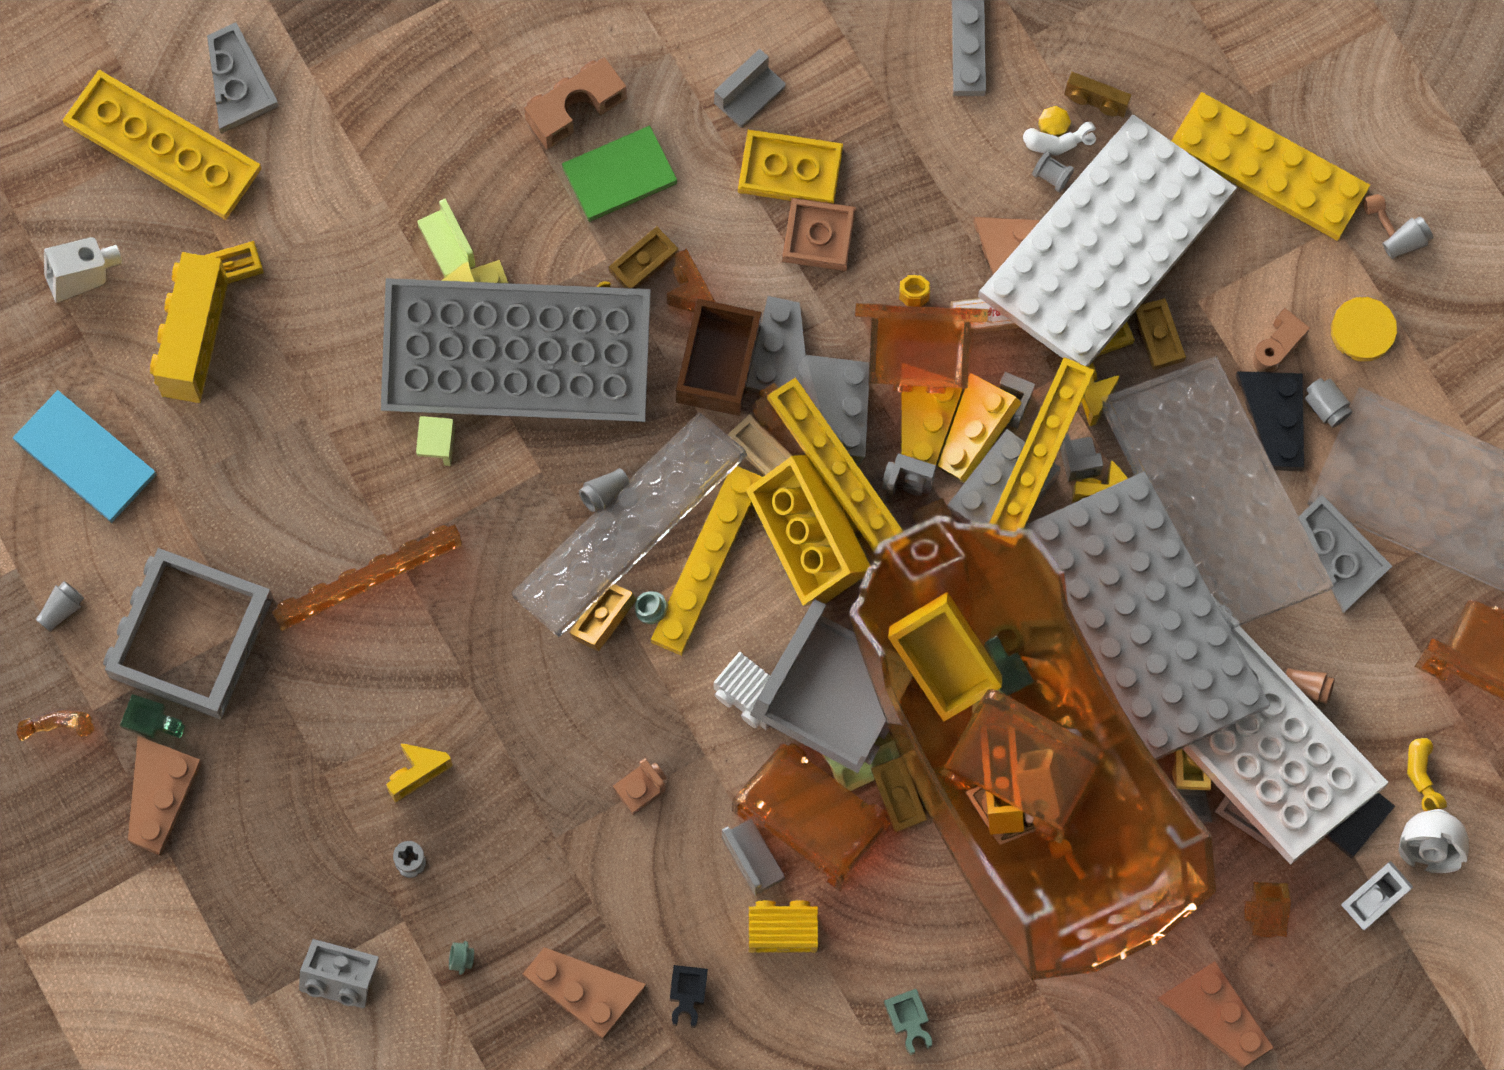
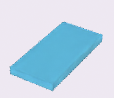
[13,390,157,523]

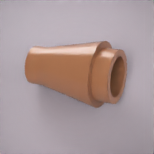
[1286,668,1335,705]

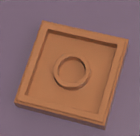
[782,198,856,271]

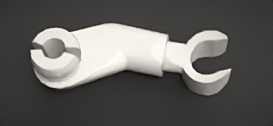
[1023,122,1096,156]

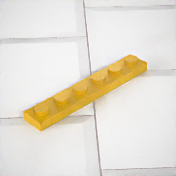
[984,357,1095,548]
[767,377,910,562]
[651,464,762,656]

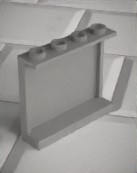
[750,599,916,773]

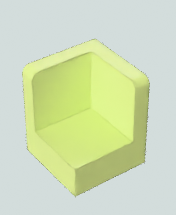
[416,416,455,466]

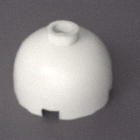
[1398,809,1469,873]

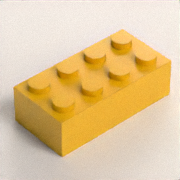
[150,252,228,403]
[746,455,873,606]

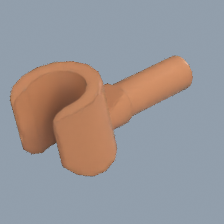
[1363,194,1396,237]

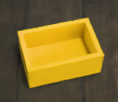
[888,592,1002,722]

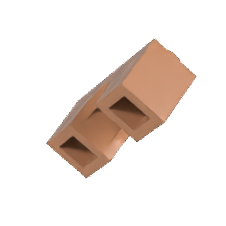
[524,57,627,150]

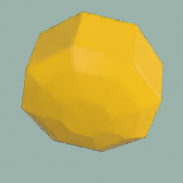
[1038,106,1071,137]
[899,275,930,307]

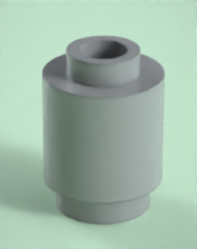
[1305,378,1353,428]

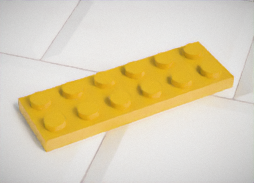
[63,70,262,220]
[1171,92,1370,241]

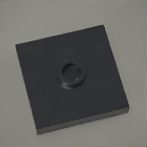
[1325,793,1395,859]

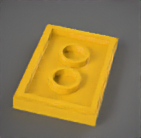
[738,129,843,204]

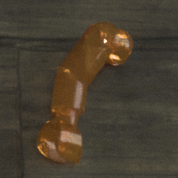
[16,710,94,741]

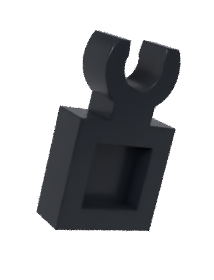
[670,965,708,1028]

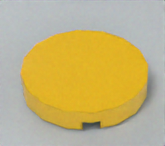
[1331,297,1397,361]

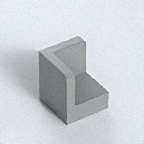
[999,372,1035,429]
[1060,434,1103,481]

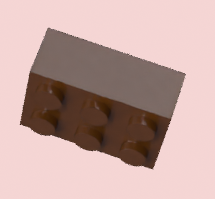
[676,298,762,416]

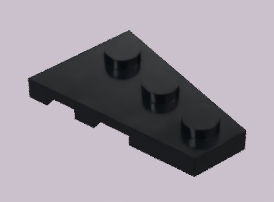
[1235,371,1304,471]

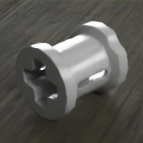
[1032,151,1074,192]
[393,841,426,878]

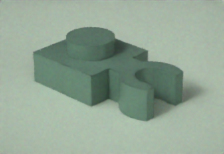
[884,989,932,1055]

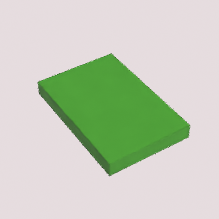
[562,125,677,222]

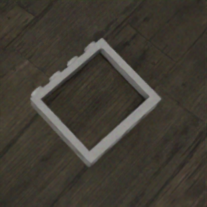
[103,548,273,720]

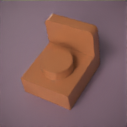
[612,758,667,815]

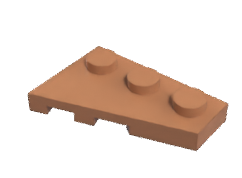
[973,217,1039,276]
[128,736,202,855]
[523,947,646,1040]
[1157,961,1273,1068]

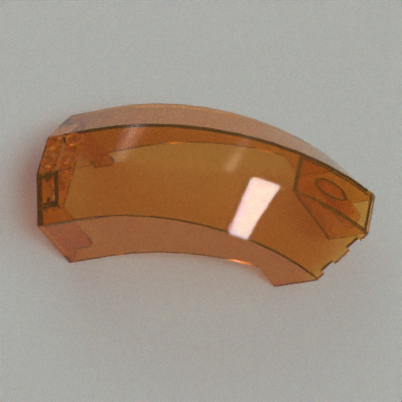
[849,515,1216,980]

